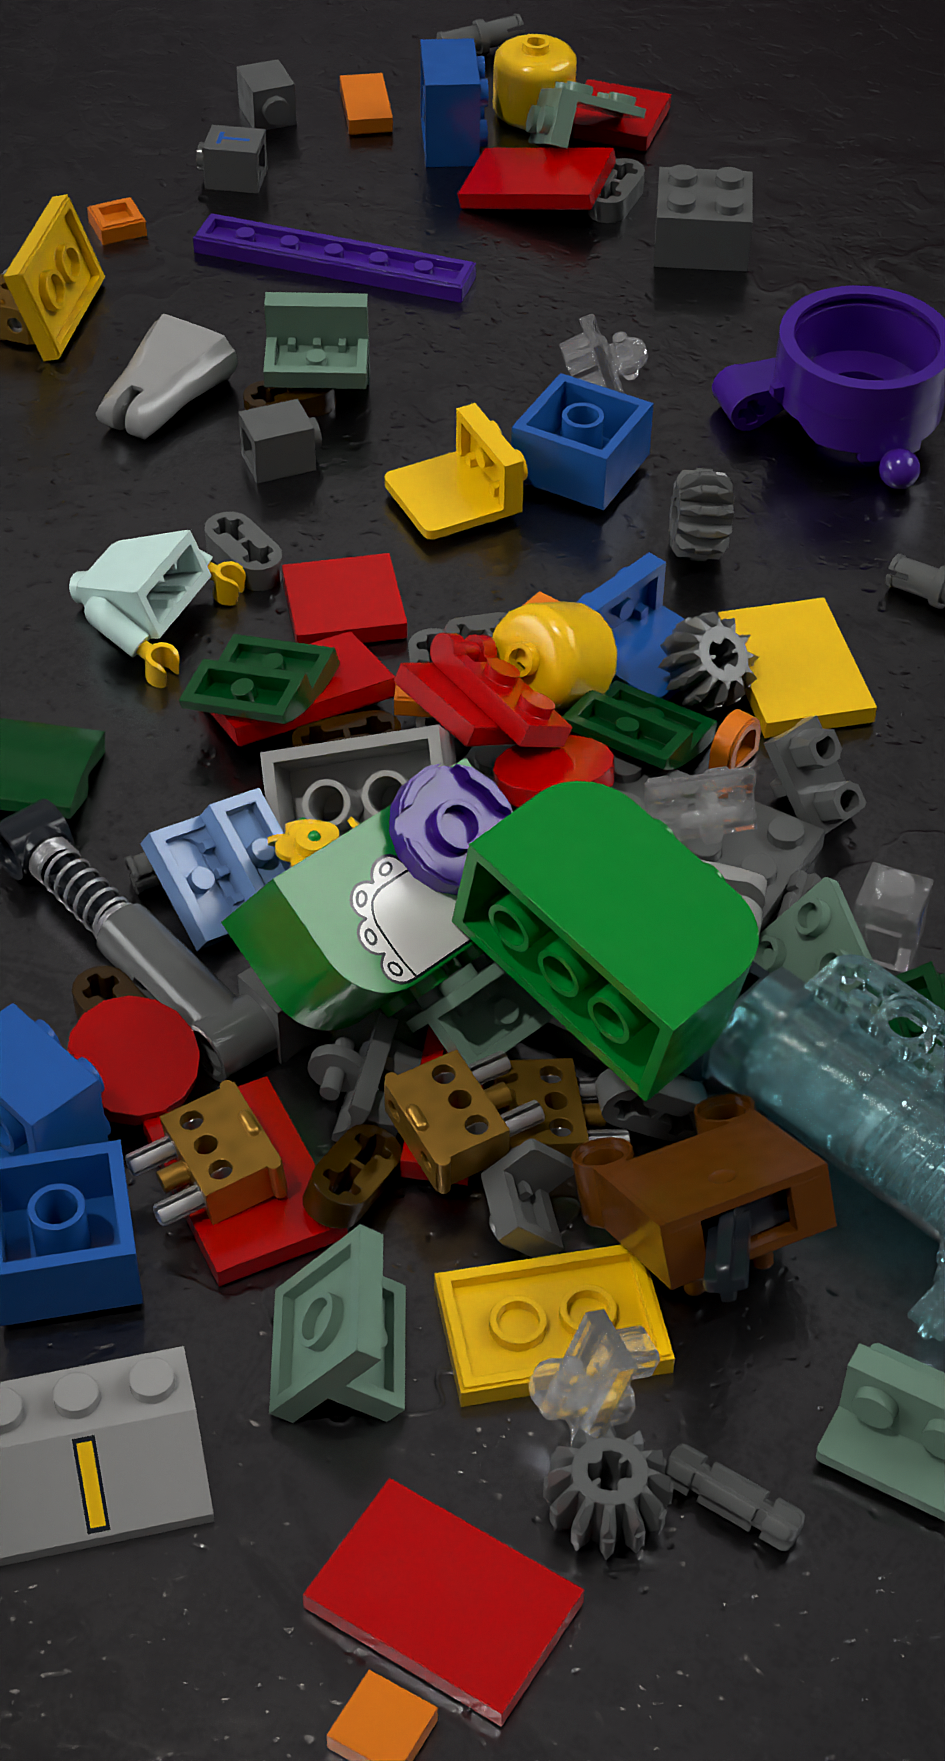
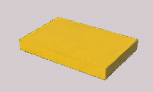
[3,194,105,361]
[718,598,877,738]
[434,1244,675,1407]

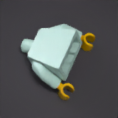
[69,530,246,688]

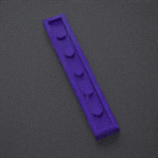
[193,213,476,303]

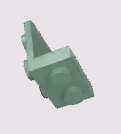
[526,81,646,148]

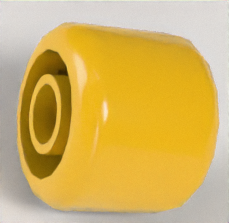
[493,34,577,130]
[492,602,617,712]

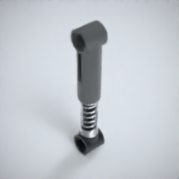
[0,798,277,1082]

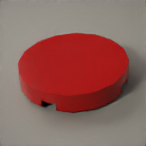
[493,735,615,808]
[67,995,200,1126]

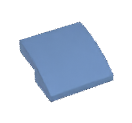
[140,788,291,951]

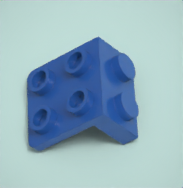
[576,552,684,701]

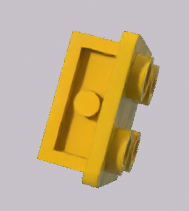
[385,403,528,539]

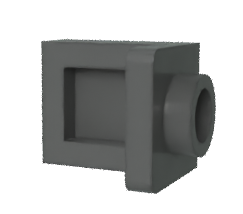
[480,1139,574,1258]

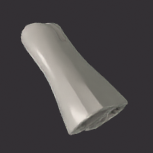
[96,314,238,440]

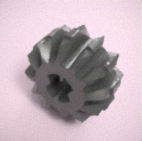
[668,468,735,562]
[658,611,759,712]
[543,1421,673,1560]

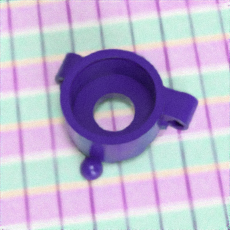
[712,285,945,490]

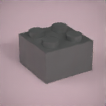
[653,165,753,272]

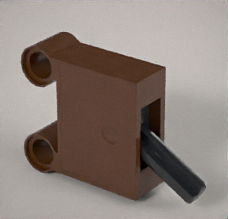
[571,1093,837,1302]

